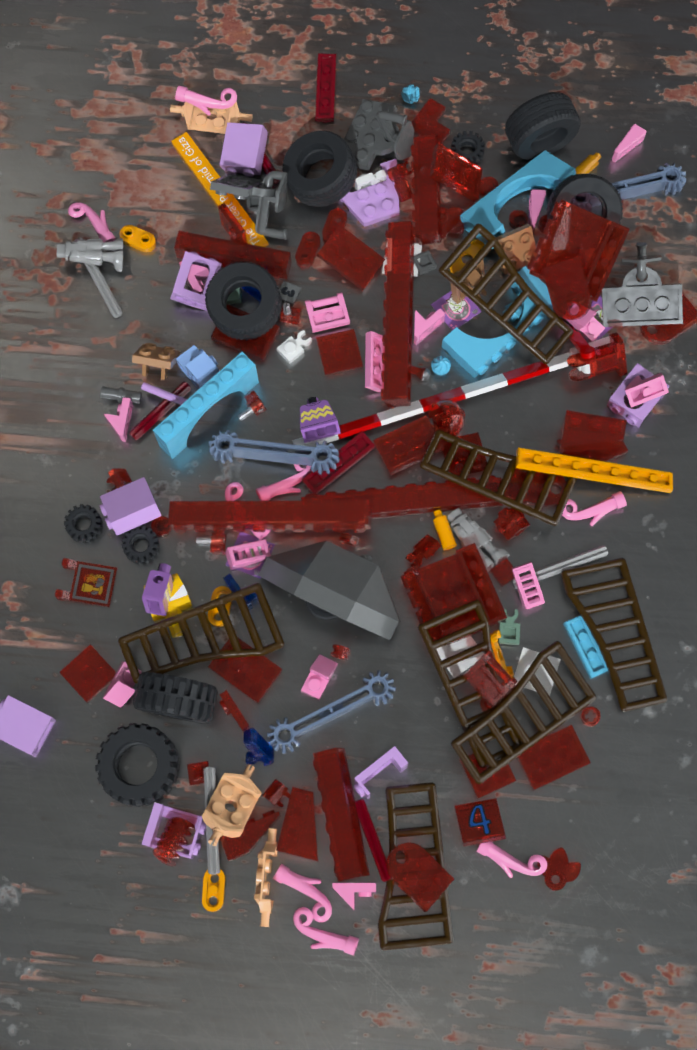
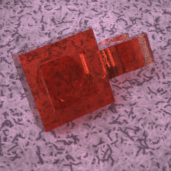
[405,534,441,570]

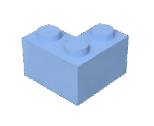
[176,345,219,390]

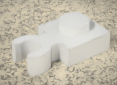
[355,170,387,191]
[277,330,312,364]

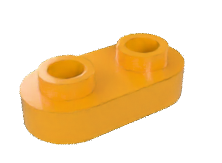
[119,225,156,253]
[208,586,232,627]
[202,869,226,912]

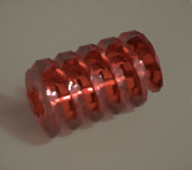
[153,817,195,867]

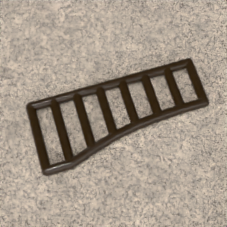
[439,223,574,364]
[420,430,577,526]
[561,558,668,712]
[118,583,284,684]
[418,600,522,768]
[451,641,596,784]
[378,782,454,951]

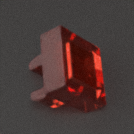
[106,468,132,491]
[490,558,514,587]
[187,761,209,786]
[262,779,291,807]

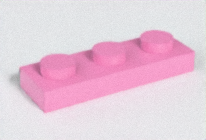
[365,331,385,392]

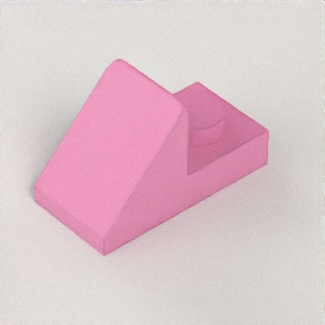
[179,261,209,294]
[563,302,605,342]
[414,308,445,345]
[625,373,669,407]
[104,397,134,442]
[301,654,338,701]
[103,661,142,708]
[332,883,376,910]

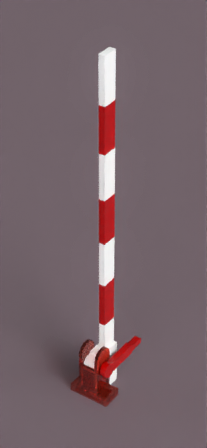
[292,326,627,447]

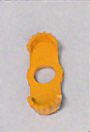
[450,239,485,274]
[490,630,514,678]

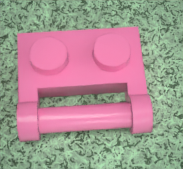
[305,292,350,333]

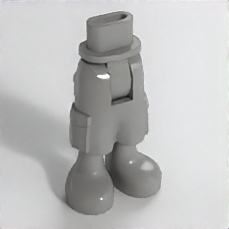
[57,238,123,272]
[447,508,509,577]

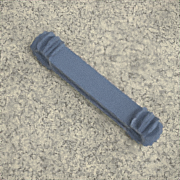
[567,162,686,217]
[209,429,340,475]
[267,670,396,754]

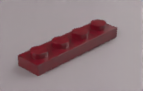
[315,53,336,122]
[302,431,375,497]

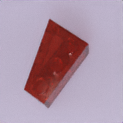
[558,410,627,455]
[276,787,319,862]

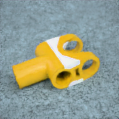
[144,573,193,638]

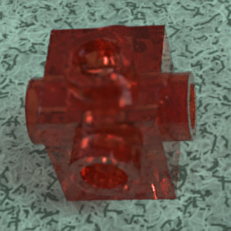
[493,507,530,541]

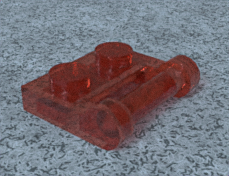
[463,650,518,707]

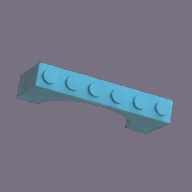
[460,150,576,249]
[442,266,558,378]
[153,352,259,459]

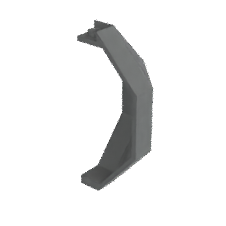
[258,540,401,640]

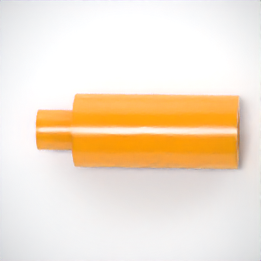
[575,152,601,174]
[433,510,457,551]

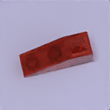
[220,810,281,862]

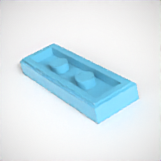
[563,615,608,679]

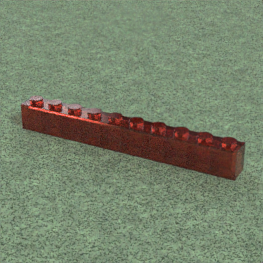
[381,221,415,407]
[301,475,503,526]
[168,500,372,533]

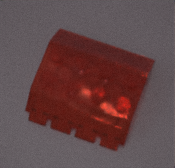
[527,199,630,302]
[401,543,507,646]

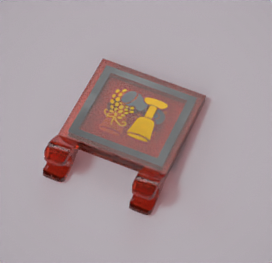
[55,558,117,607]

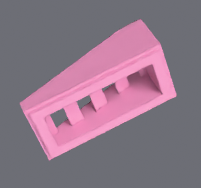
[612,124,647,162]
[528,189,546,232]
[225,539,271,570]
[512,562,545,609]

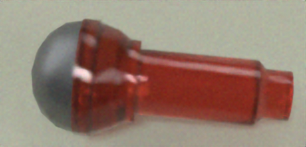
[401,363,430,381]

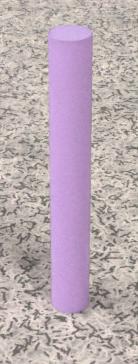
[141,382,187,405]

